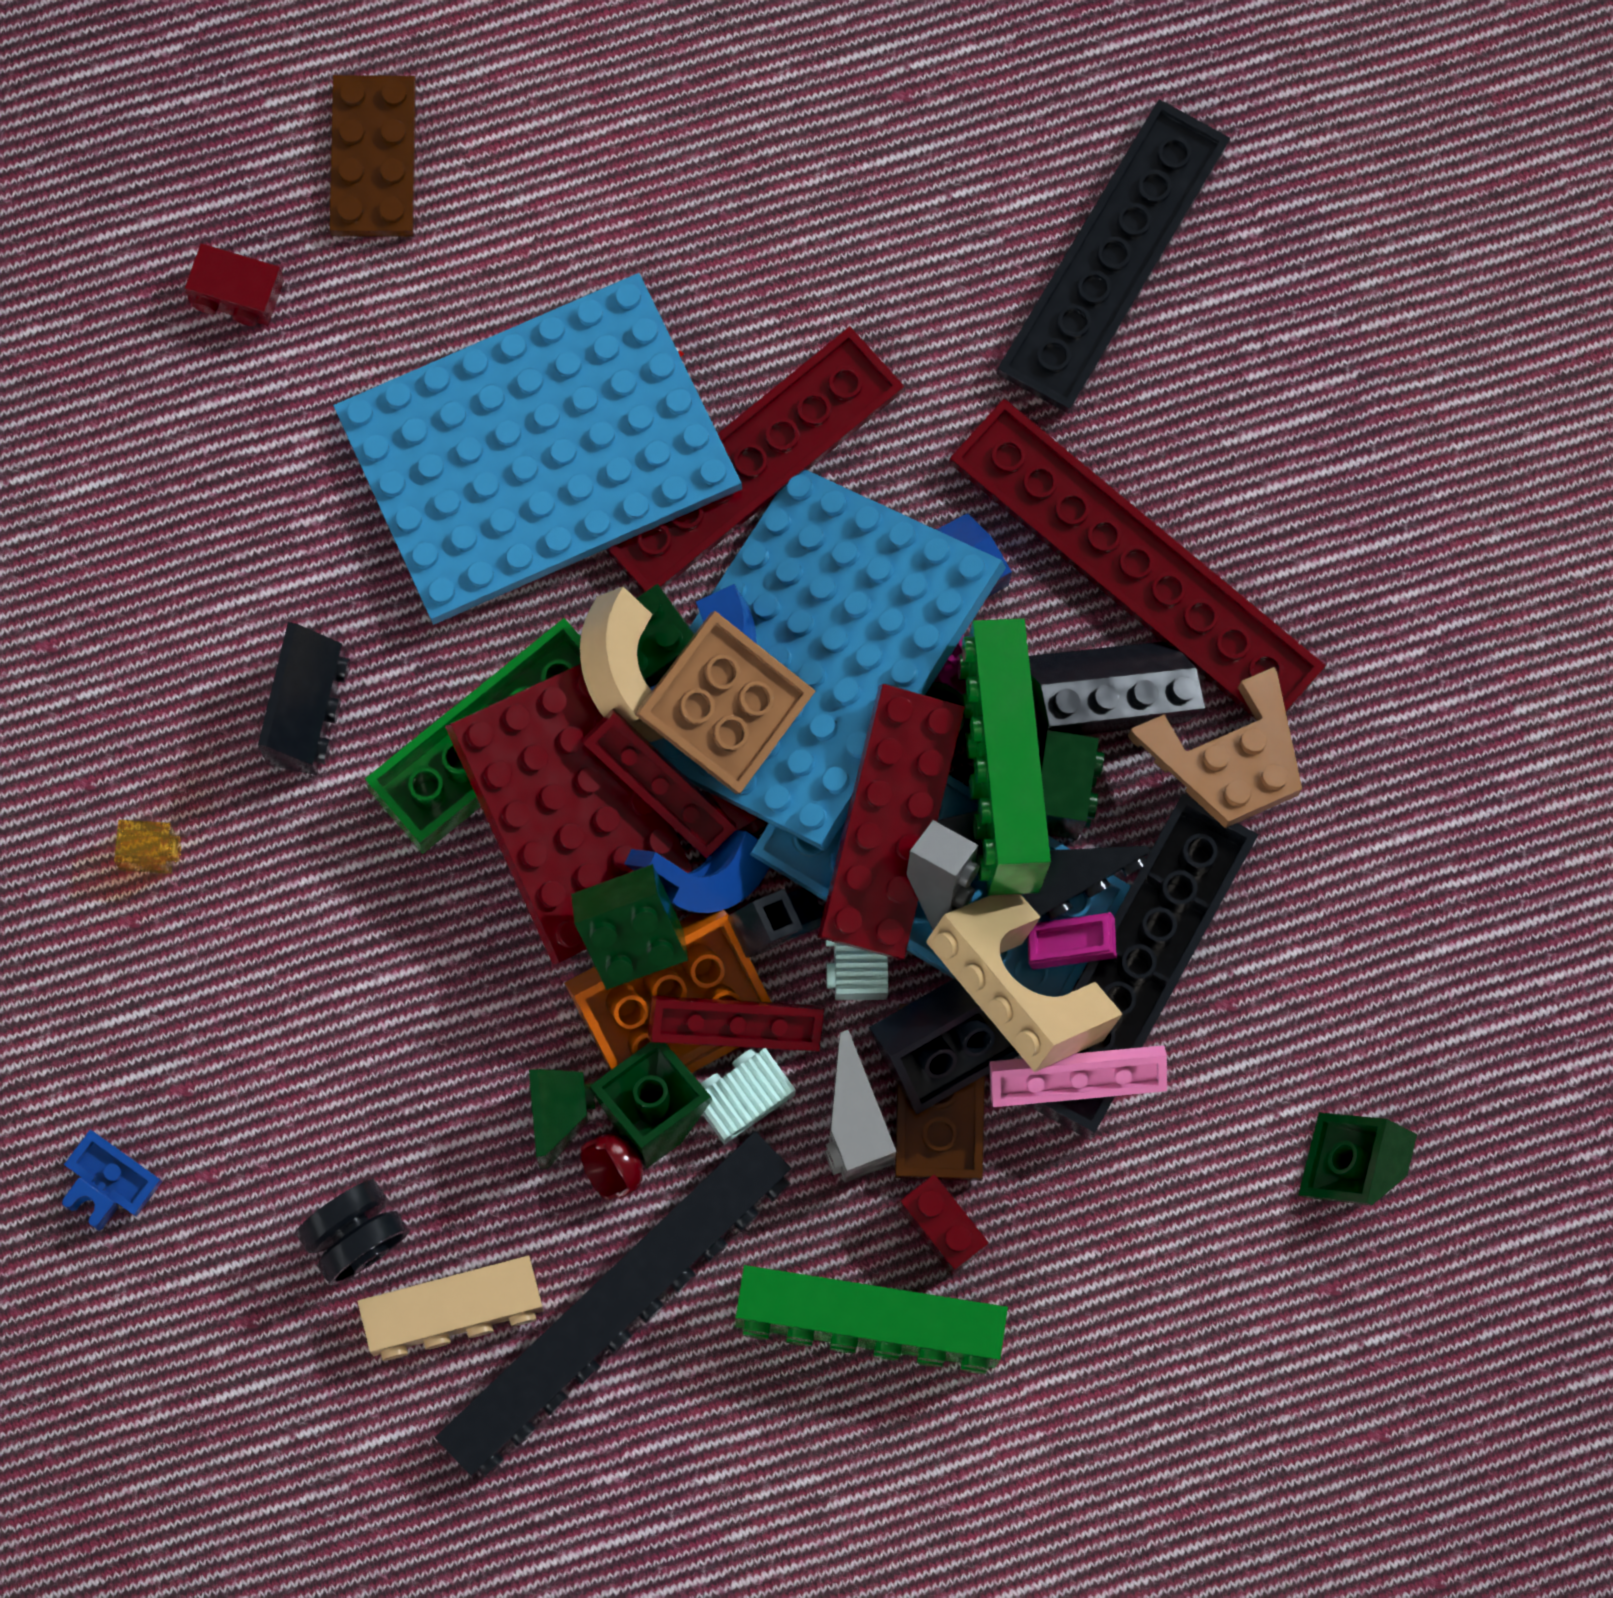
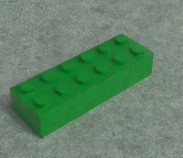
[365,618,581,854]
[957,618,1051,896]
[735,1265,1008,1374]

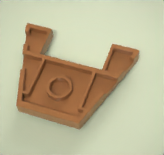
[1128,667,1302,828]

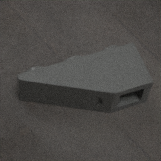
[907,820,979,930]

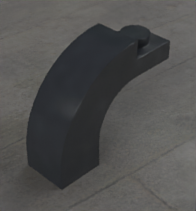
[728,888,823,958]

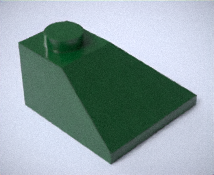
[590,1041,712,1169]
[529,1069,595,1170]
[1298,1112,1417,1205]

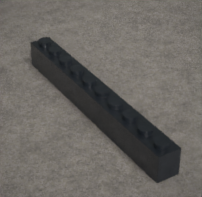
[435,1131,792,1479]

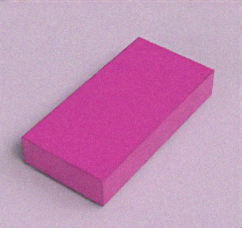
[1028,912,1117,970]

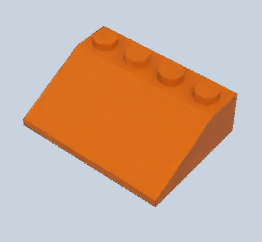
[564,909,771,1073]

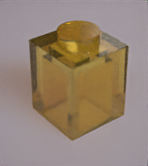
[114,820,181,874]

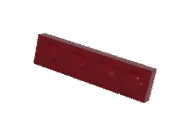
[583,709,737,858]
[647,995,824,1051]

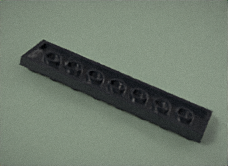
[996,99,1231,414]

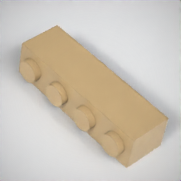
[357,1255,544,1361]

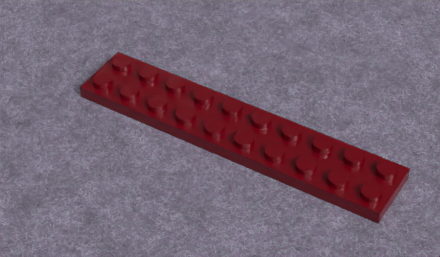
[949,398,1326,718]

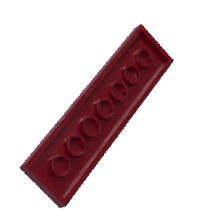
[605,326,905,593]

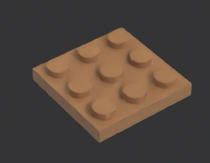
[635,611,816,794]

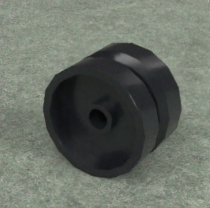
[295,1179,410,1286]

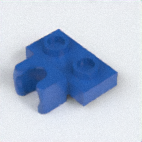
[62,1129,163,1231]

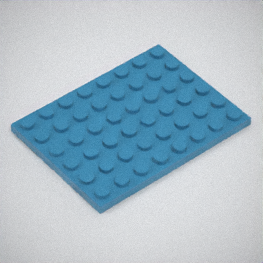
[333,273,742,625]
[631,469,1006,851]

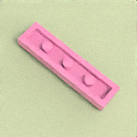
[989,1045,1167,1107]

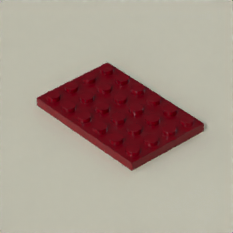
[445,664,693,964]

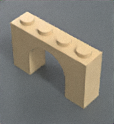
[926,894,1123,1072]

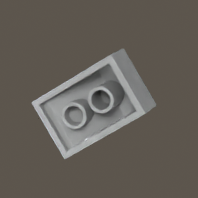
[824,1030,896,1183]

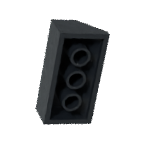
[1029,641,1205,740]

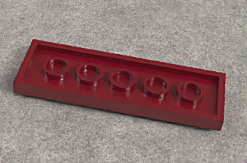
[817,684,965,960]

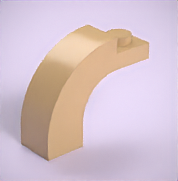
[580,587,664,742]

